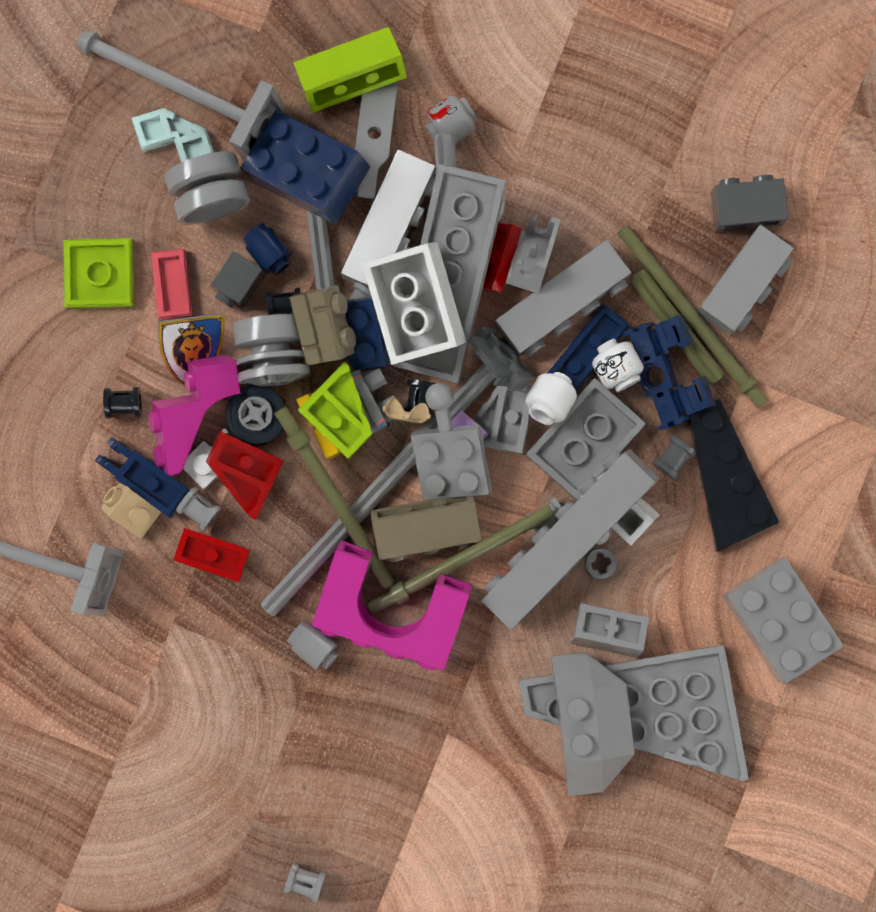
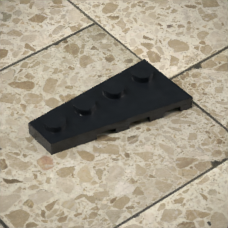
[688,399,779,552]

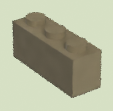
[371,496,482,562]

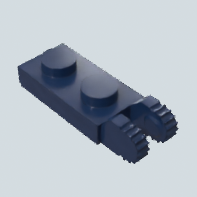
[95,437,190,518]

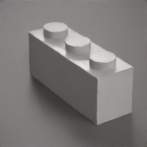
[697,224,794,336]

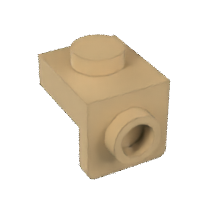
[101,483,161,539]

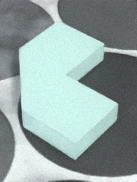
[132,108,214,162]

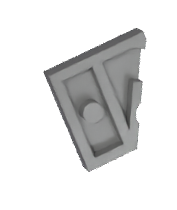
[473,385,532,455]

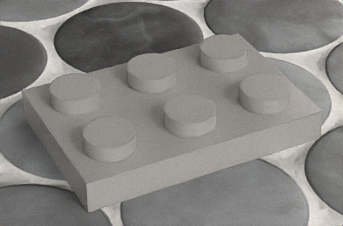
[526,378,646,501]

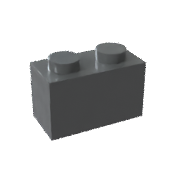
[710,175,788,232]

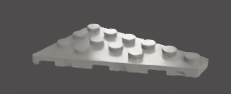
[519,645,749,781]

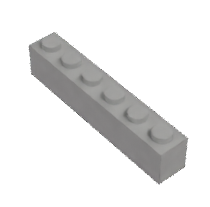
[481,449,660,630]

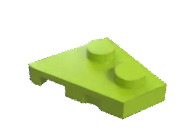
[298,362,373,459]

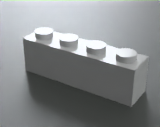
[495,240,631,357]

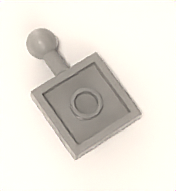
[411,383,492,500]

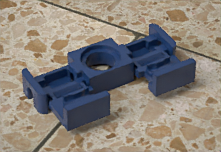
[623,315,716,430]

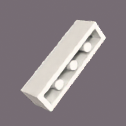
[341,150,436,288]

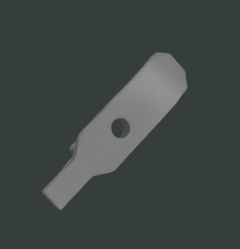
[355,81,398,199]

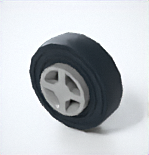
[226,384,286,445]

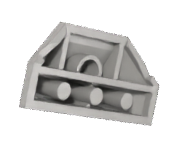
[551,652,635,796]

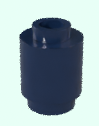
[243,223,292,275]

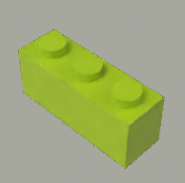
[293,27,407,113]

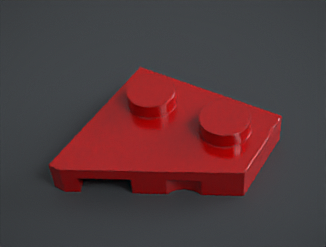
[205,431,284,520]

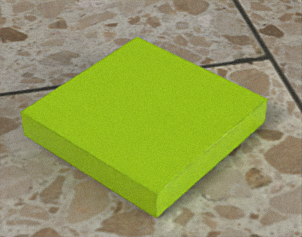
[63,238,134,309]

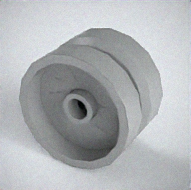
[164,151,251,225]

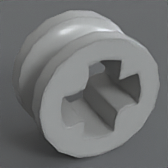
[585,548,617,579]

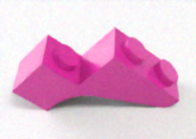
[148,355,240,475]

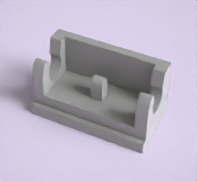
[506,215,561,293]
[570,603,649,658]

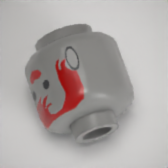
[425,95,478,144]

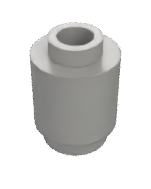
[287,620,339,671]

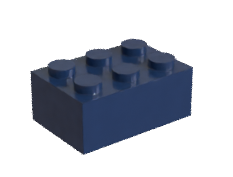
[240,110,370,225]

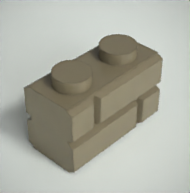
[289,285,356,365]

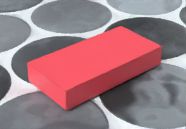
[151,248,194,321]

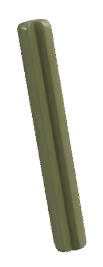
[630,270,724,385]

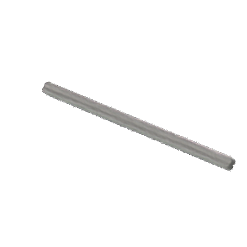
[261,363,495,616]

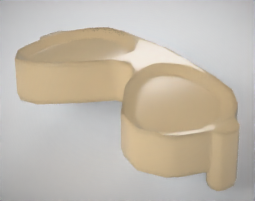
[382,397,431,424]

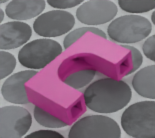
[312,541,472,670]

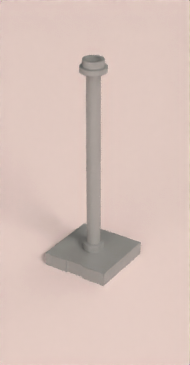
[77,30,286,161]
[0,541,125,616]

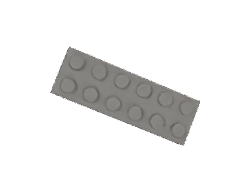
[393,164,508,383]

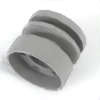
[232,314,311,387]

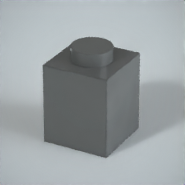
[211,251,265,309]

